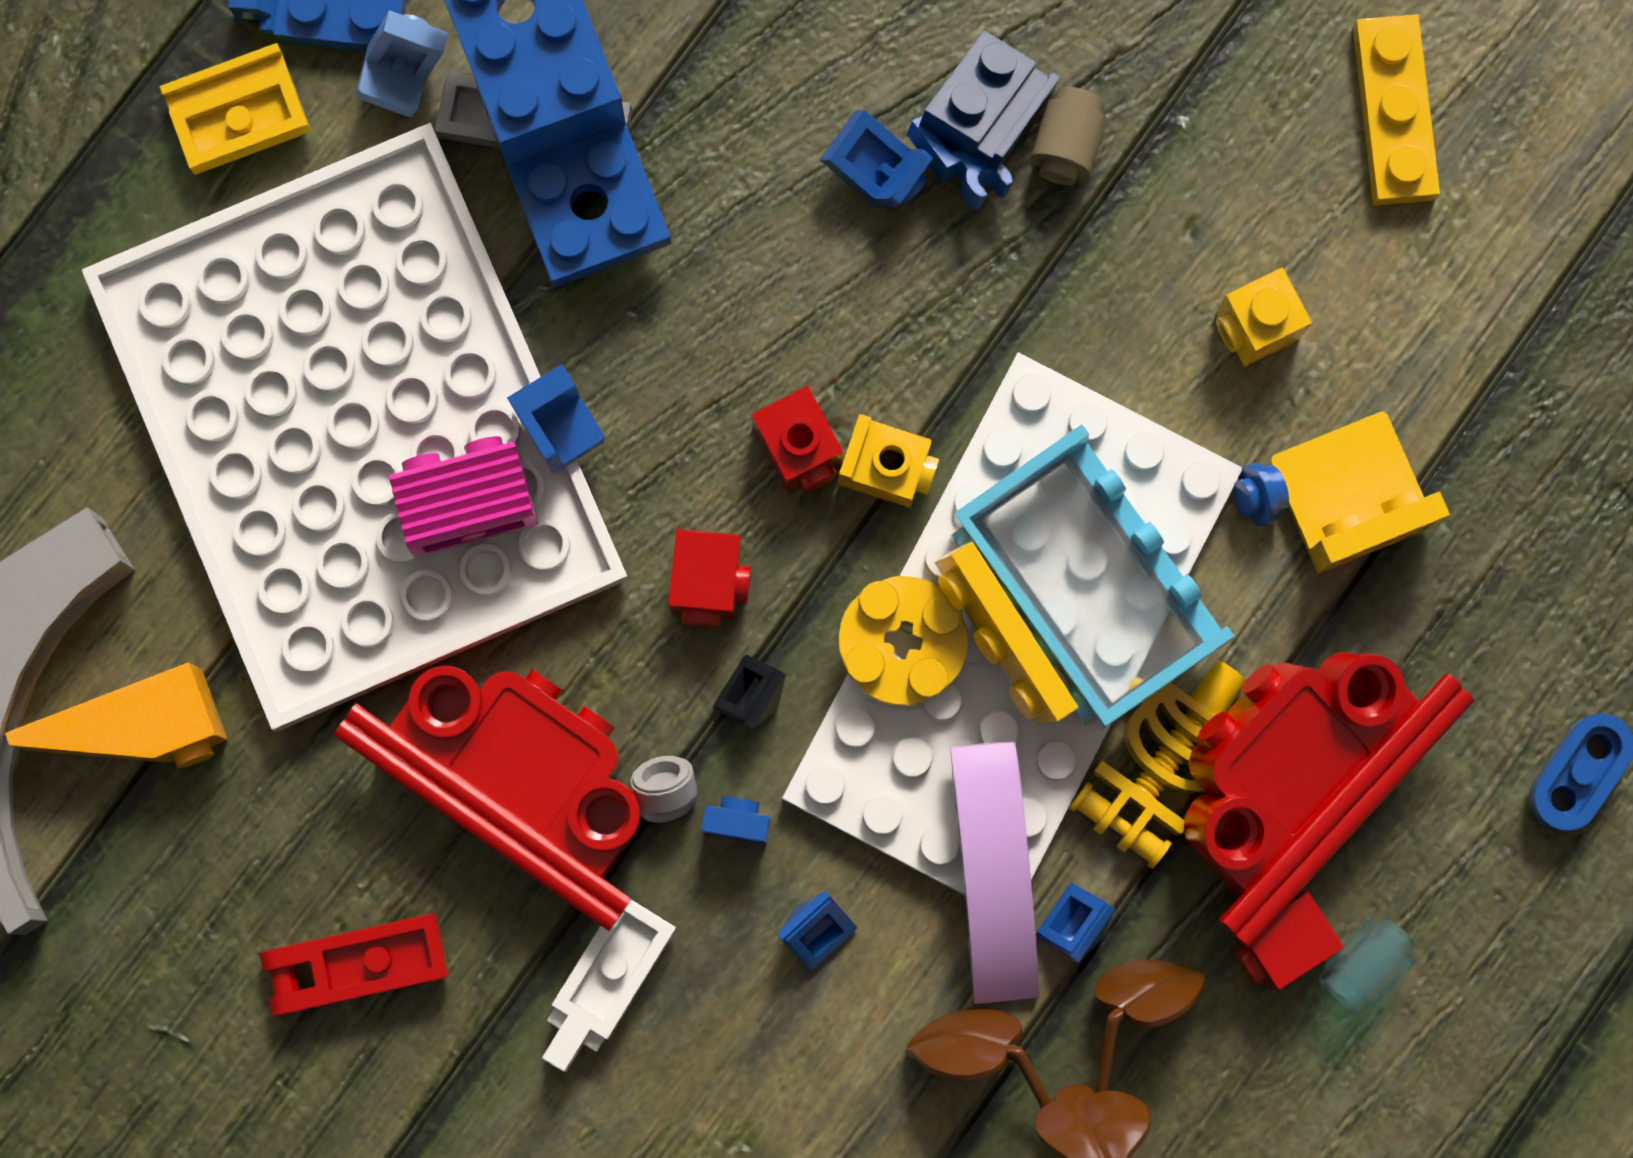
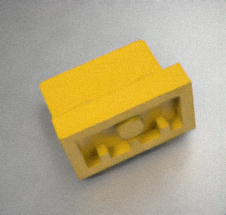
[1269,412,1450,574]

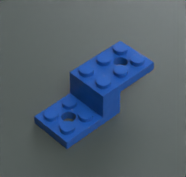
[444,0,672,288]

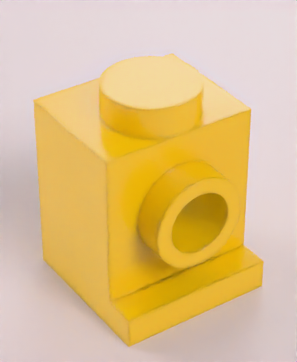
[839,414,939,508]

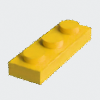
[1352,14,1440,206]
[934,542,1078,725]

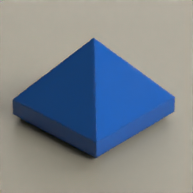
[1036,882,1116,963]
[777,891,858,971]

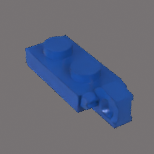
[228,0,407,52]

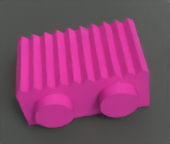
[389,436,539,557]

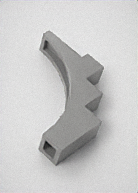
[0,507,135,935]

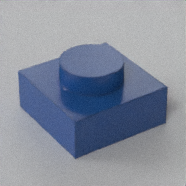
[701,796,771,845]

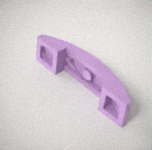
[950,740,1039,1004]

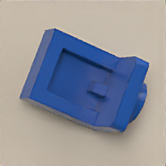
[820,110,933,207]

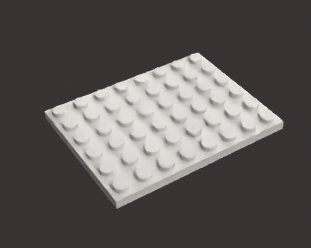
[82,123,629,732]

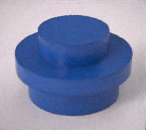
[1233,463,1289,526]

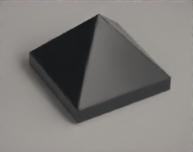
[712,654,786,729]

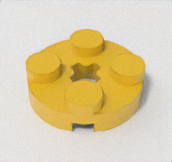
[839,576,968,707]

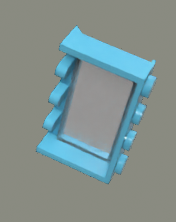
[951,424,1235,730]

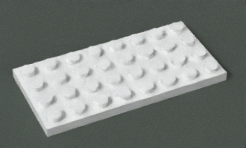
[782,353,1242,896]

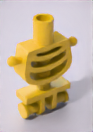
[1069,660,1246,869]

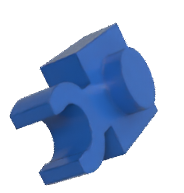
[907,116,1013,211]

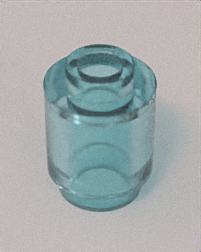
[1319,917,1416,1015]

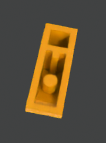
[5,662,228,768]

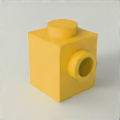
[1216,267,1312,367]

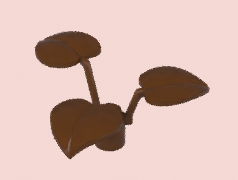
[905,959,1206,1158]

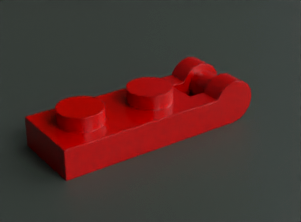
[259,913,450,1017]

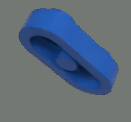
[1528,713,1633,832]

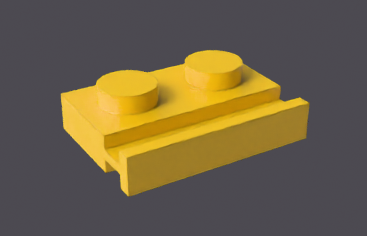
[160,43,312,175]

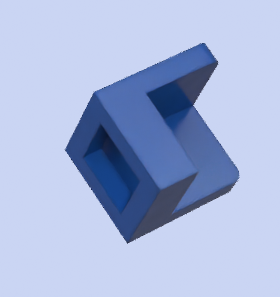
[507,364,605,474]

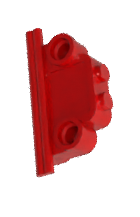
[1184,652,1475,948]
[334,666,640,932]

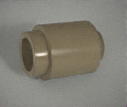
[1030,87,1107,185]

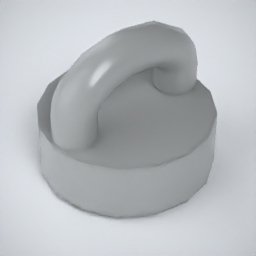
[630,756,698,823]

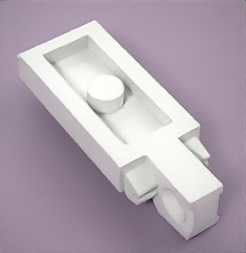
[542,900,677,1072]

